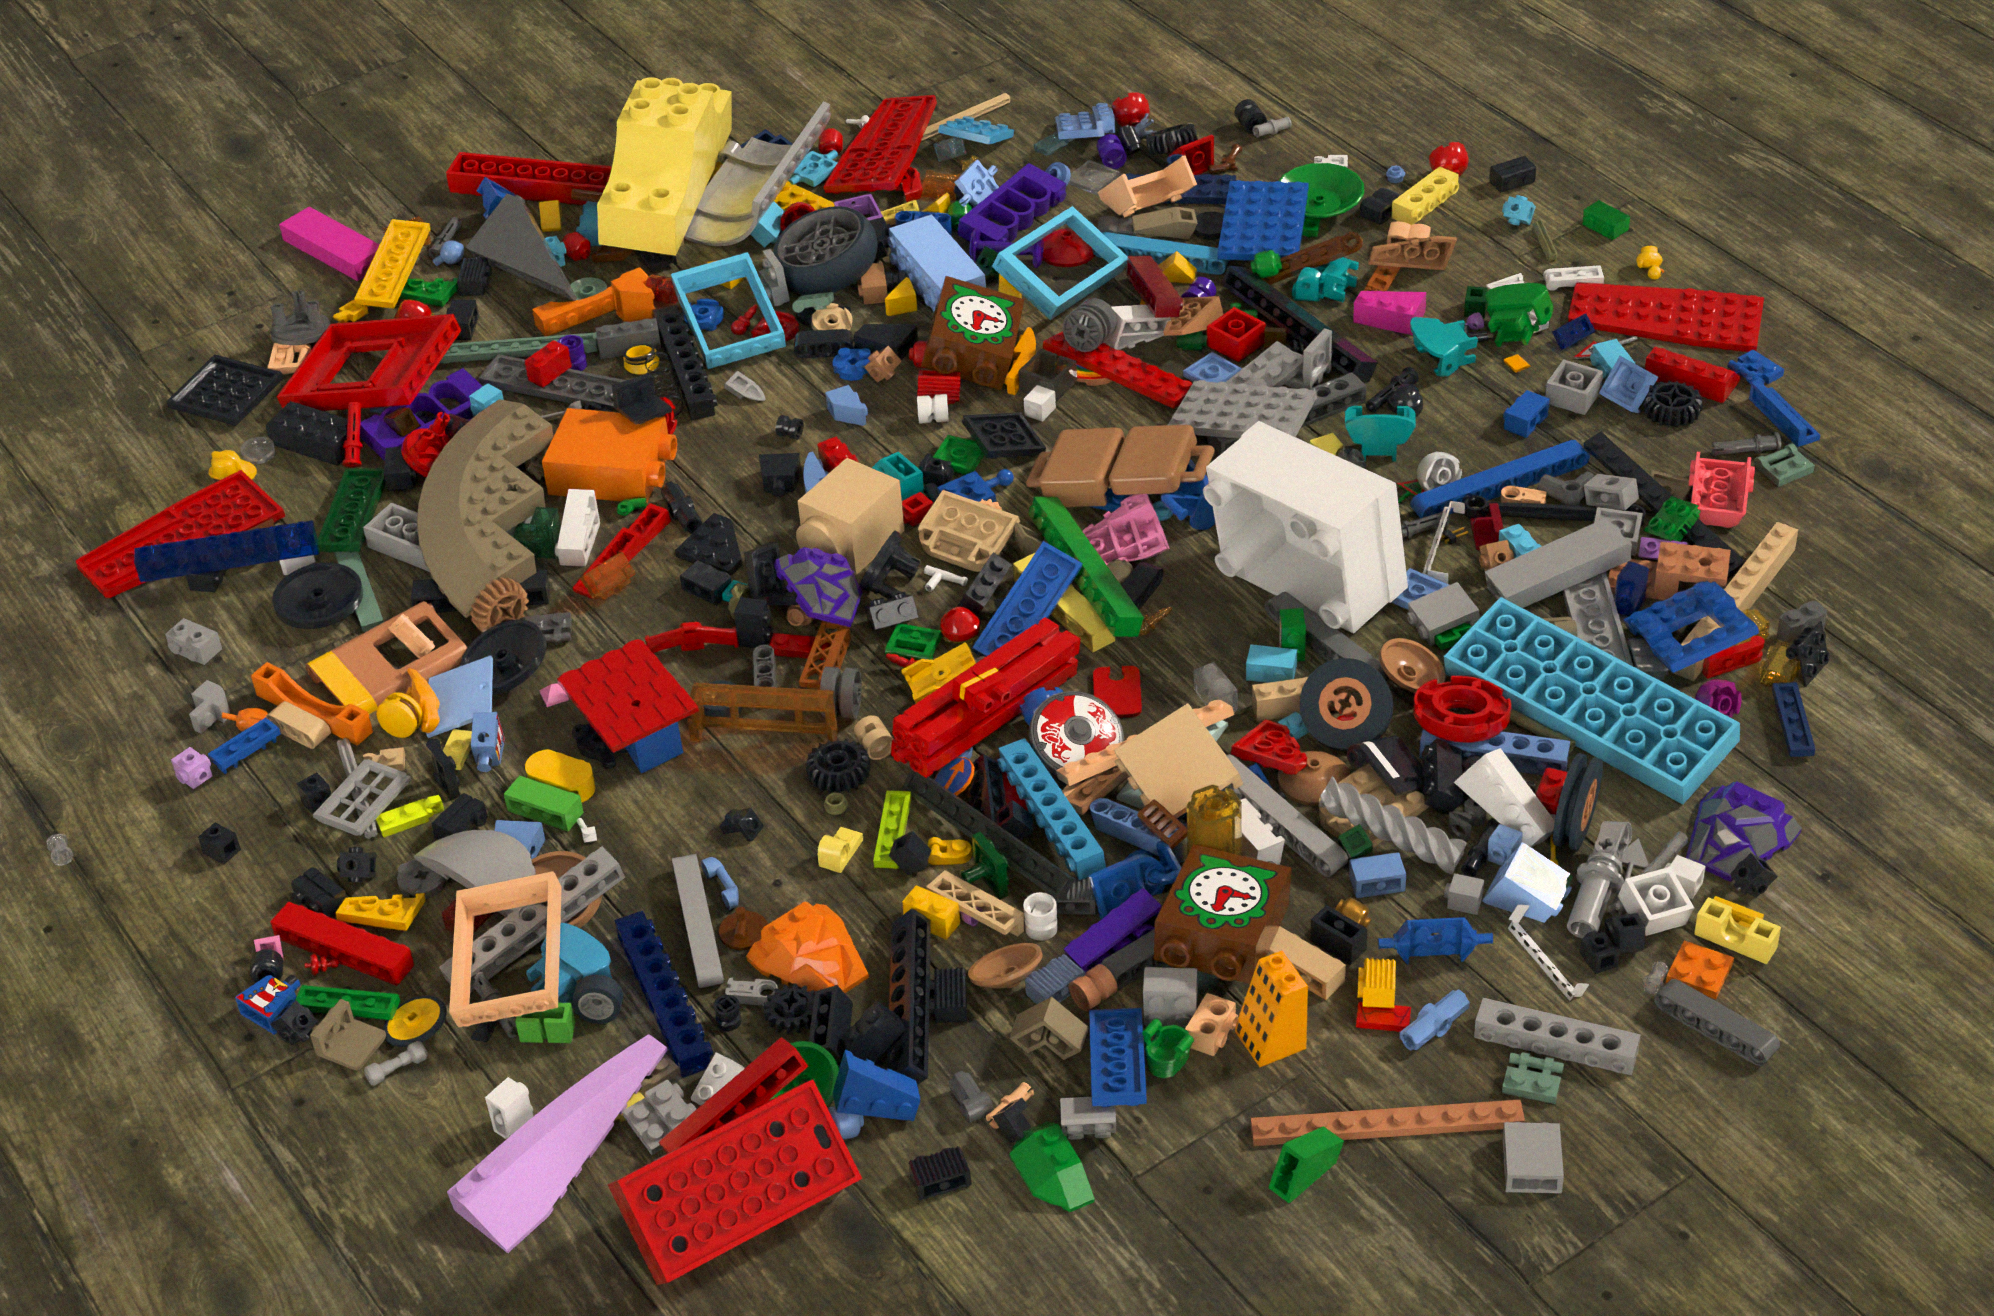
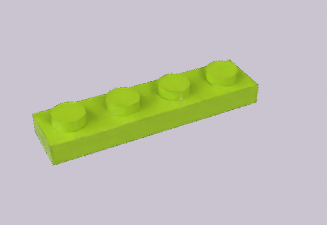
[873,790,911,869]

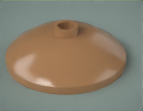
[1379,638,1445,693]
[1278,751,1350,806]
[968,943,1043,989]

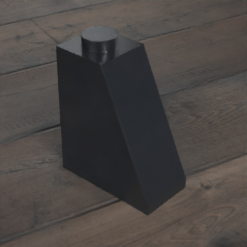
[853,324,918,360]

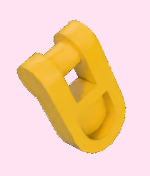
[928,837,972,865]

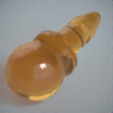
[1139,607,1172,636]

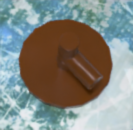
[719,907,768,950]

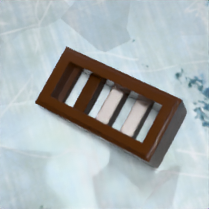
[1137,799,1190,849]

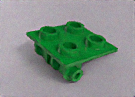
[1643,496,1701,542]

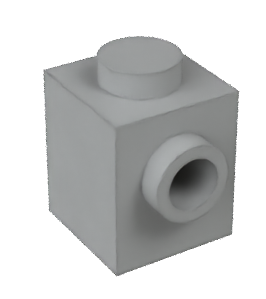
[1444,874,1484,915]

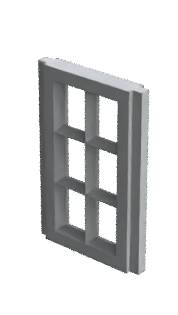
[313,759,412,836]

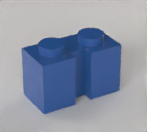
[1503,390,1550,438]

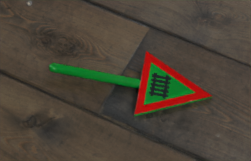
[1396,479,1425,504]

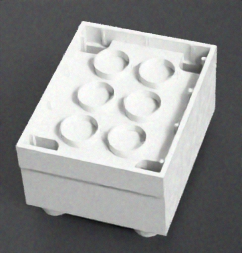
[1203,421,1408,634]

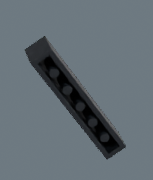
[411,570,550,613]

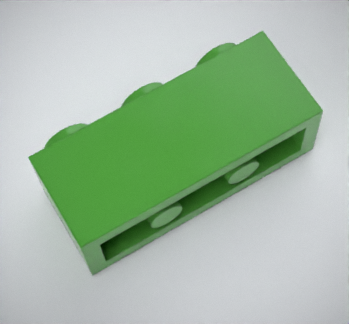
[504,775,584,831]

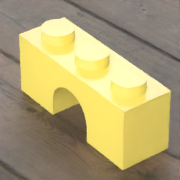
[1694,897,1781,964]

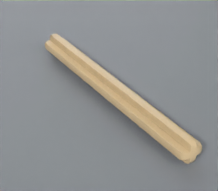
[921,93,1010,142]

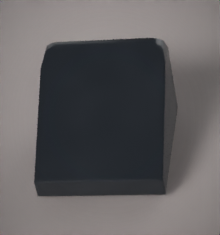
[470,1020,498,1043]

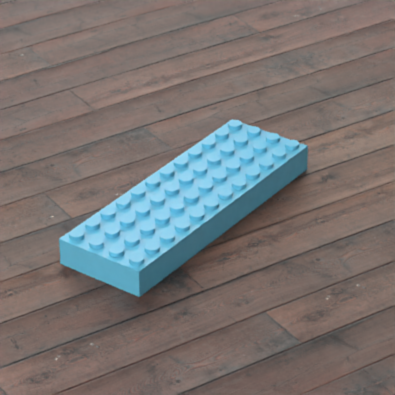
[1444,597,1740,805]

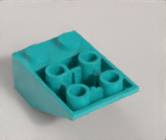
[872,451,924,501]

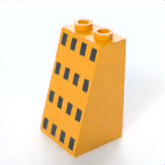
[1235,951,1308,1067]

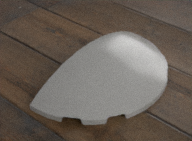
[414,830,536,917]

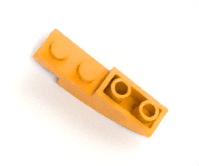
[1005,327,1037,395]

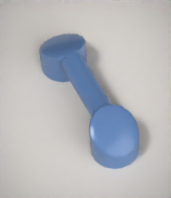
[701,857,739,910]

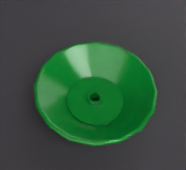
[1278,163,1364,219]

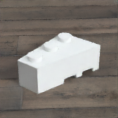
[1103,305,1171,350]
[555,489,600,566]

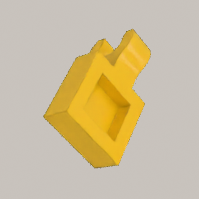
[333,300,368,323]

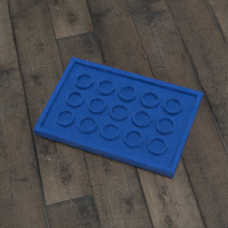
[1217,180,1309,260]

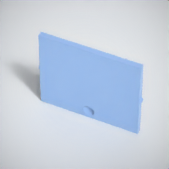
[426,655,493,738]

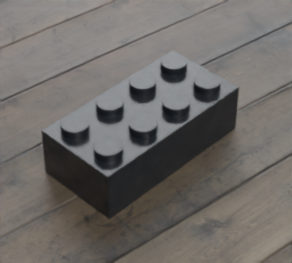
[265,401,363,466]

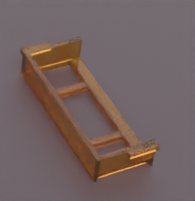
[687,683,839,742]

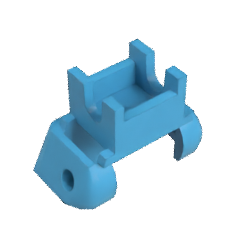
[526,923,612,1004]

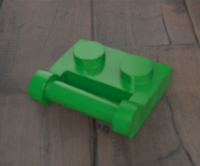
[885,623,942,660]

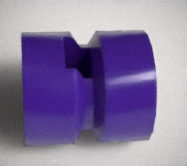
[1096,134,1127,170]
[1181,277,1217,298]
[557,335,587,371]

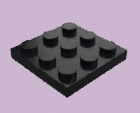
[962,412,1046,459]

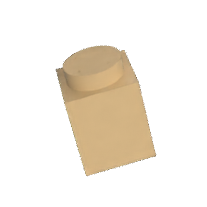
[796,458,904,575]

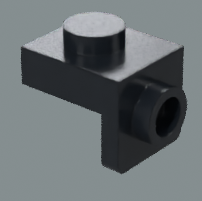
[719,808,763,842]

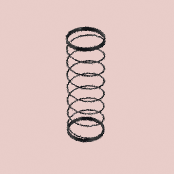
[645,352,684,417]

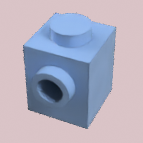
[1487,824,1522,865]

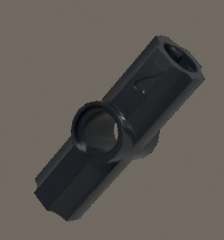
[661,481,702,534]

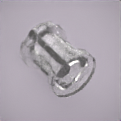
[46,834,74,866]

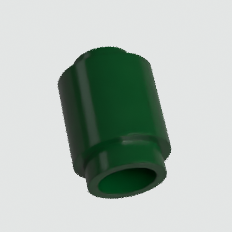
[1177,331,1206,351]

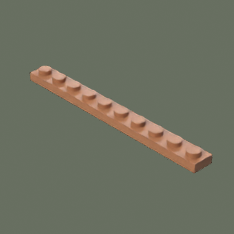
[1251,1100,1525,1146]

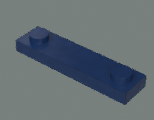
[1772,682,1815,757]

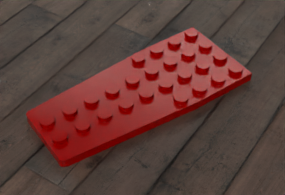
[823,95,937,194]
[1568,282,1764,352]
[76,470,286,598]

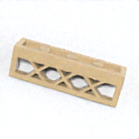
[926,871,1024,937]

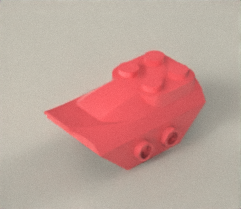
[1688,452,1755,528]

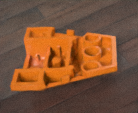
[746,902,869,993]

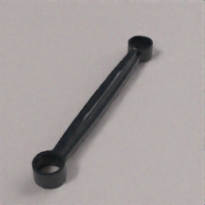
[1464,495,1645,527]

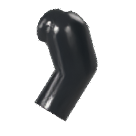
[1464,325,1488,342]

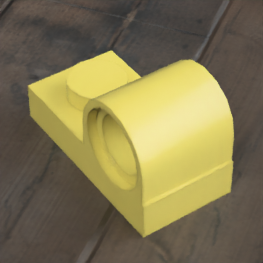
[818,827,863,873]

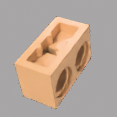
[1185,993,1238,1056]

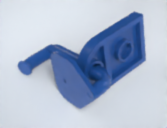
[1161,460,1216,530]
[1088,841,1181,920]

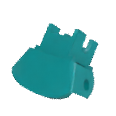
[1291,257,1359,303]
[1410,317,1478,377]
[1345,406,1416,462]

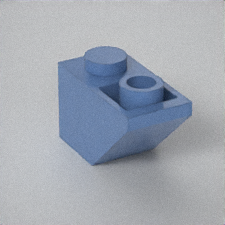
[825,385,868,426]

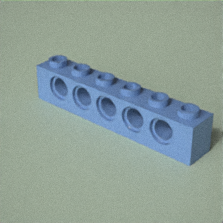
[1419,729,1570,775]

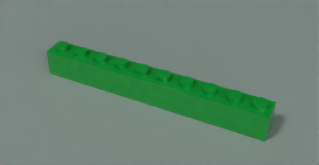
[1029,497,1144,637]

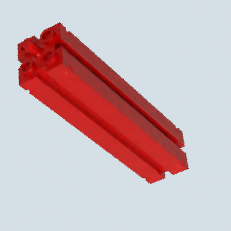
[891,617,1081,778]

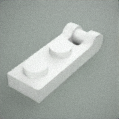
[1543,266,1604,291]

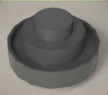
[1338,446,1366,469]

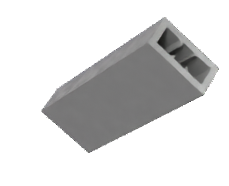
[1485,518,1632,608]

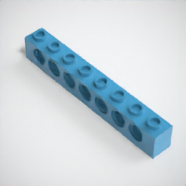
[997,738,1106,880]

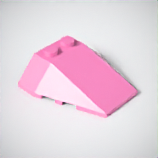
[1082,494,1170,565]

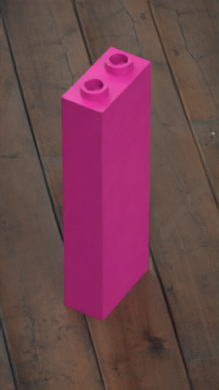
[279,207,380,281]

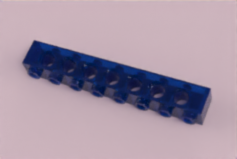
[134,520,319,582]
[614,910,714,1078]

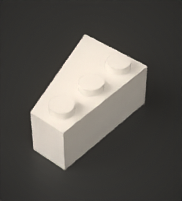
[1216,798,1285,865]

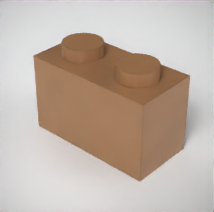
[857,262,888,305]

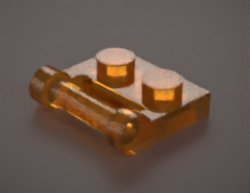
[921,170,961,201]

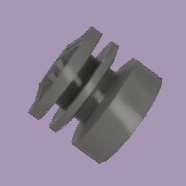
[1063,298,1117,352]

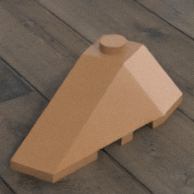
[1368,236,1457,270]
[1163,296,1223,336]

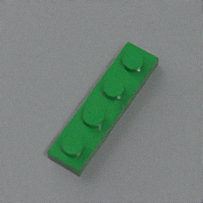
[295,985,400,1020]

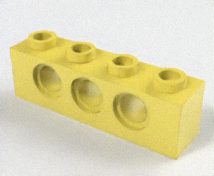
[1392,166,1459,225]

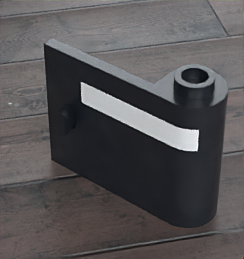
[1347,735,1424,796]

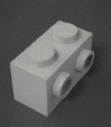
[165,618,222,665]

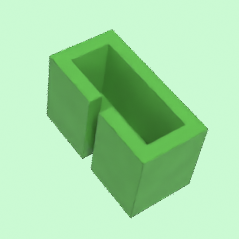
[515,1003,575,1043]

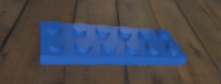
[972,541,1083,658]
[1089,1008,1147,1107]

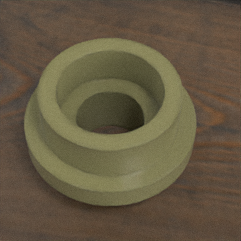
[824,792,848,815]

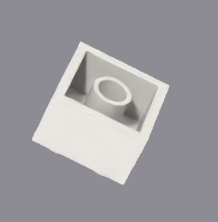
[1618,867,1694,936]

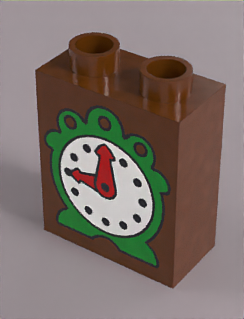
[921,276,1025,390]
[1154,844,1292,984]

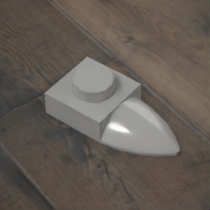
[724,371,765,401]

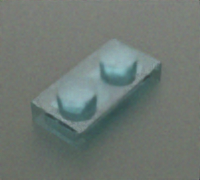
[1034,131,1075,155]

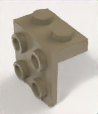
[310,999,386,1070]

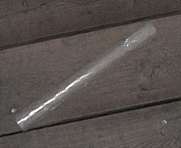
[1608,832,1688,916]

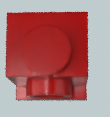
[902,492,933,527]

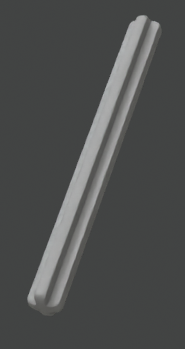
[337,738,378,839]

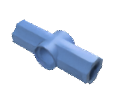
[1400,989,1470,1051]

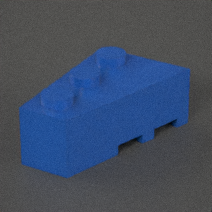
[833,1050,921,1121]

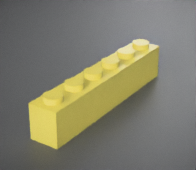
[1013,553,1115,652]

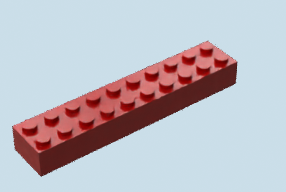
[446,152,612,205]

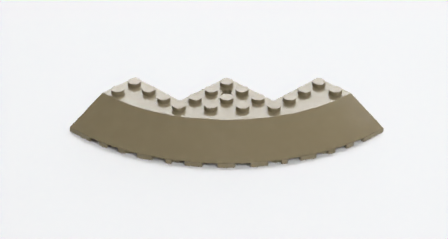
[417,399,553,618]

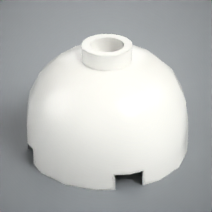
[1417,452,1462,491]

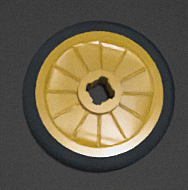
[383,995,447,1047]

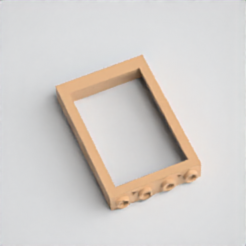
[449,871,562,1027]

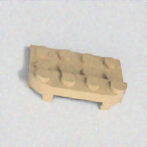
[918,490,1020,572]
[1319,764,1429,847]

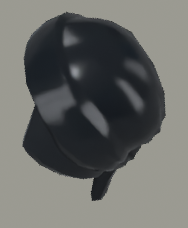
[1387,384,1423,417]

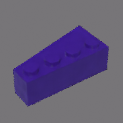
[1064,888,1162,975]

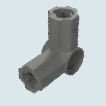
[1537,471,1594,506]

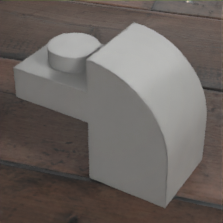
[189,680,230,734]

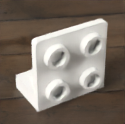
[691,1053,745,1105]

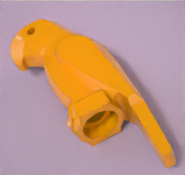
[406,668,440,733]

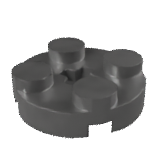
[397,859,447,899]

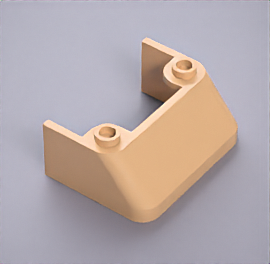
[1098,156,1197,218]

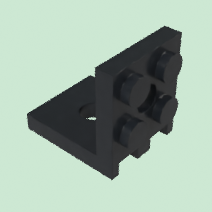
[744,542,798,605]

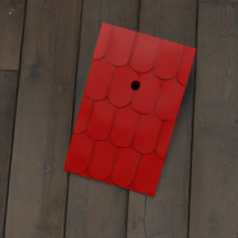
[557,639,699,773]

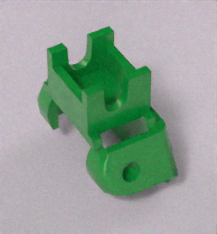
[1486,283,1554,347]

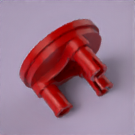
[401,412,451,477]

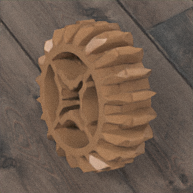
[470,577,529,633]

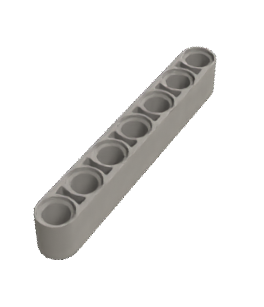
[1223,754,1348,877]
[672,854,724,988]

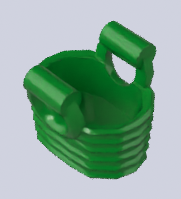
[1142,1018,1194,1078]

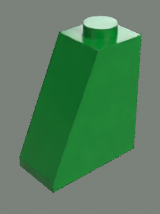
[1268,1126,1344,1203]

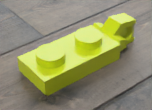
[375,795,444,837]

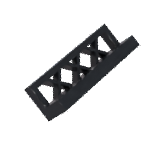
[966,754,1006,823]

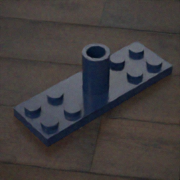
[1120,154,1236,204]

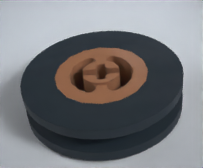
[1300,658,1393,751]
[1553,753,1603,851]

